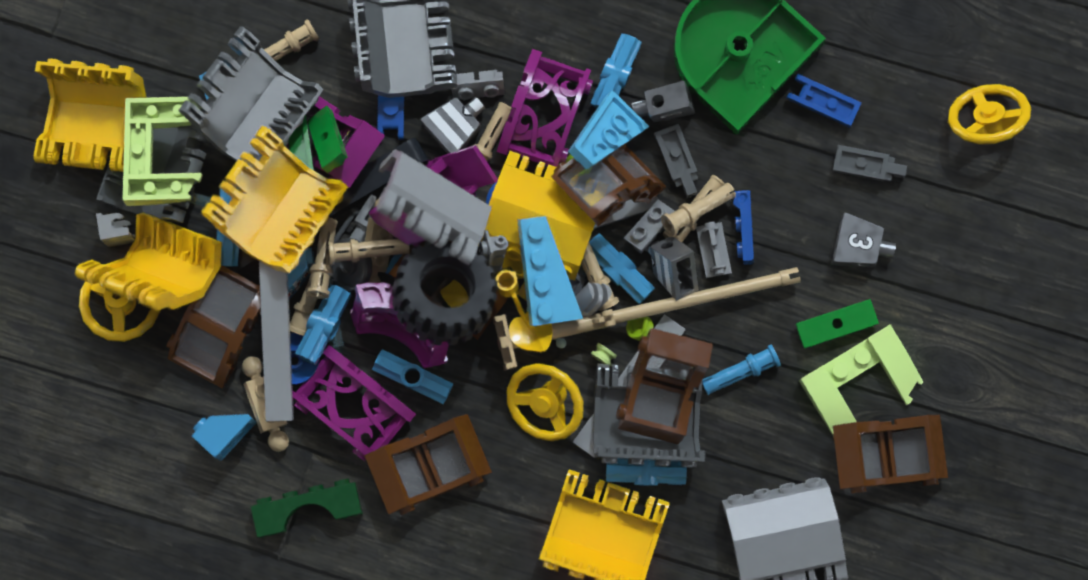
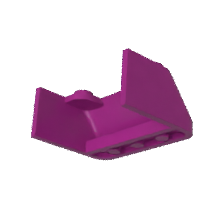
[369,145,498,246]

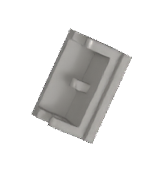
[96,213,135,247]

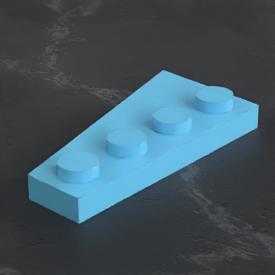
[568,90,649,170]
[517,216,583,326]

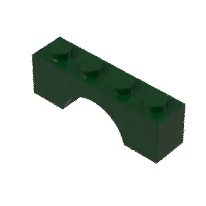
[251,479,363,538]

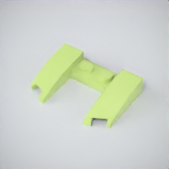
[123,97,202,206]
[799,325,923,437]

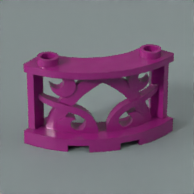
[497,49,593,167]
[350,283,449,368]
[293,345,416,461]

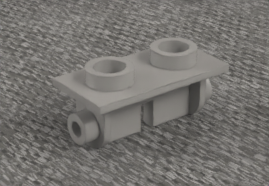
[452,69,505,100]
[624,199,674,254]
[696,222,732,278]
[479,230,508,273]

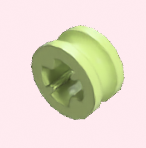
[591,343,617,367]

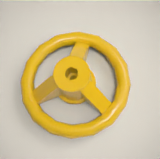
[948,84,1031,145]
[78,261,161,342]
[507,363,583,441]

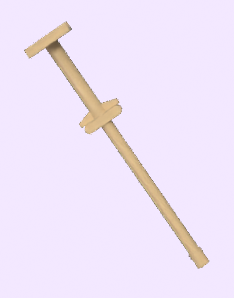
[492,267,801,371]

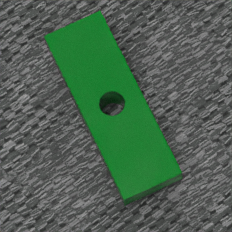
[307,105,348,173]
[795,299,879,349]

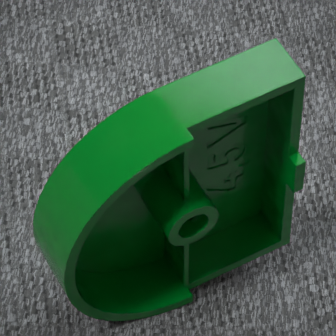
[674,0,826,135]

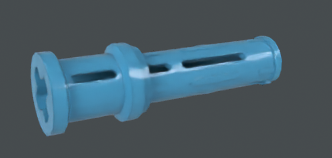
[702,344,781,395]

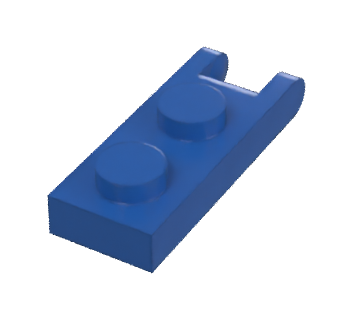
[786,74,861,128]
[377,95,405,140]

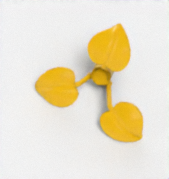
[441,259,553,352]

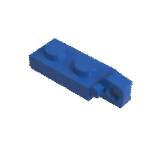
[733,190,754,265]

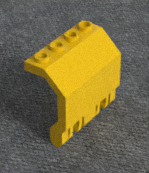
[34,59,147,172]
[201,126,348,273]
[478,151,609,281]
[75,212,222,310]
[539,469,670,580]

